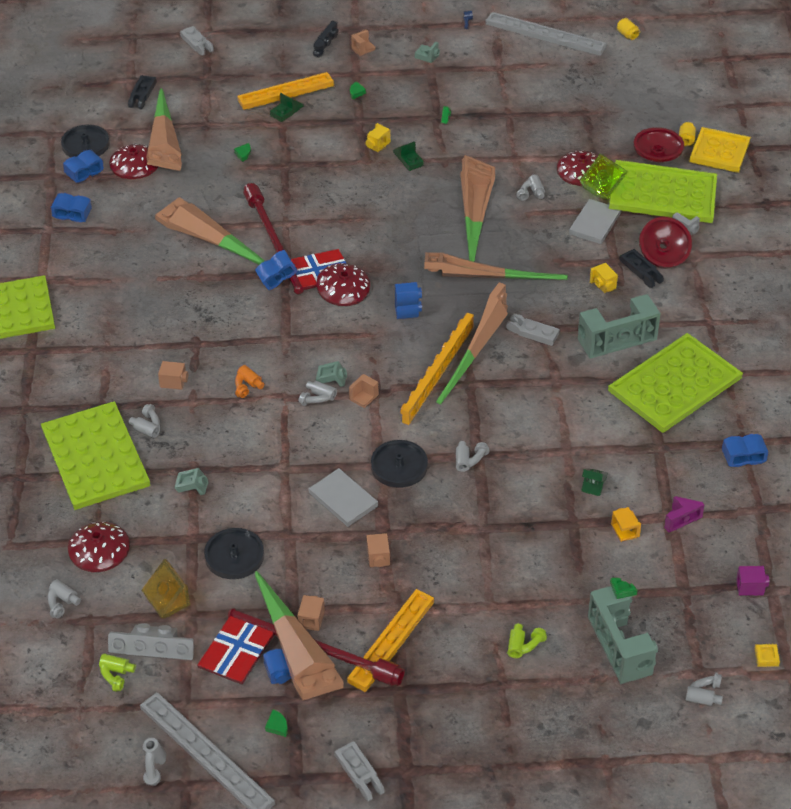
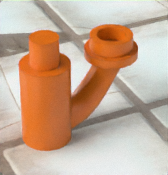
[235,365,265,398]

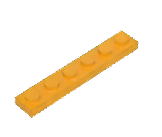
[237,72,334,110]
[347,589,434,692]

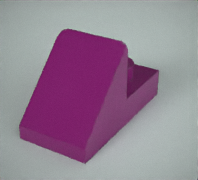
[664,496,704,533]

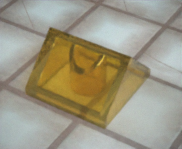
[141,559,190,618]

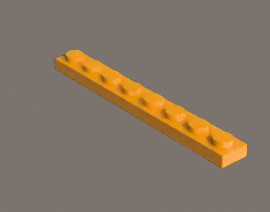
[400,313,474,425]

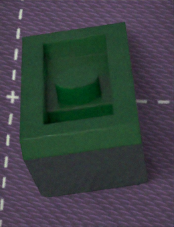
[270,93,304,122]
[393,141,424,171]
[581,468,608,496]

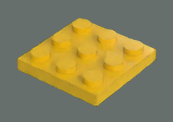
[689,127,751,173]

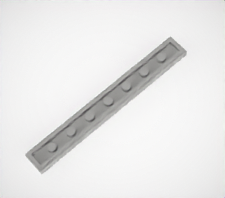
[486,12,607,56]
[140,692,275,809]

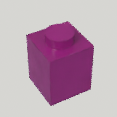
[736,566,769,596]

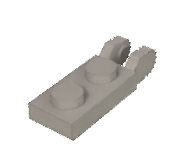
[180,26,214,55]
[506,314,560,346]
[334,741,385,801]

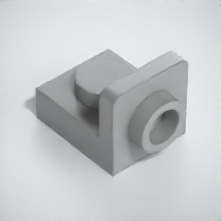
[672,213,700,235]

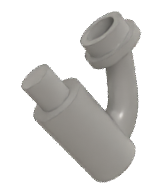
[516,175,545,201]
[299,381,337,406]
[129,404,160,438]
[456,441,489,472]
[48,579,81,619]
[686,672,723,706]
[143,738,166,786]

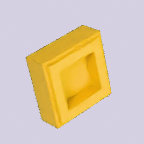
[754,644,780,667]

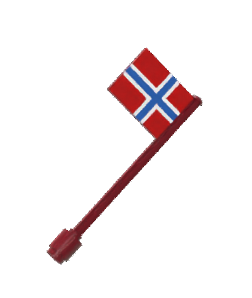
[243,183,346,294]
[197,608,405,686]

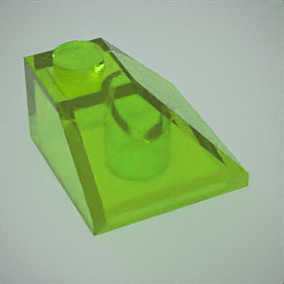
[580,154,628,200]

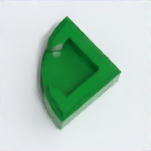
[350,81,366,99]
[441,106,451,123]
[234,143,251,162]
[610,578,638,599]
[265,709,288,737]

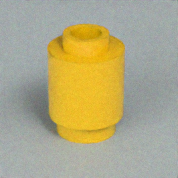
[617,18,640,40]
[679,122,696,146]

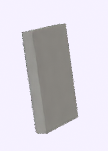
[569,199,621,244]
[309,468,378,527]

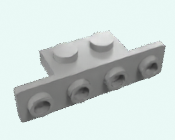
[108,623,194,660]

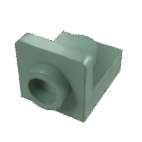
[415,42,440,63]
[316,361,347,387]
[175,468,208,495]

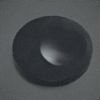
[61,124,110,158]
[371,440,428,488]
[204,528,264,580]

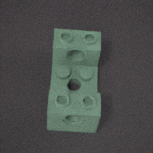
[578,294,661,358]
[588,586,658,684]

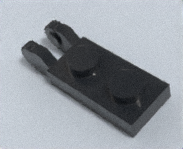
[313,21,339,57]
[128,75,157,109]
[619,249,664,288]

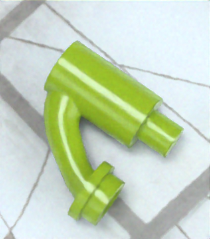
[507,624,547,658]
[99,653,136,692]

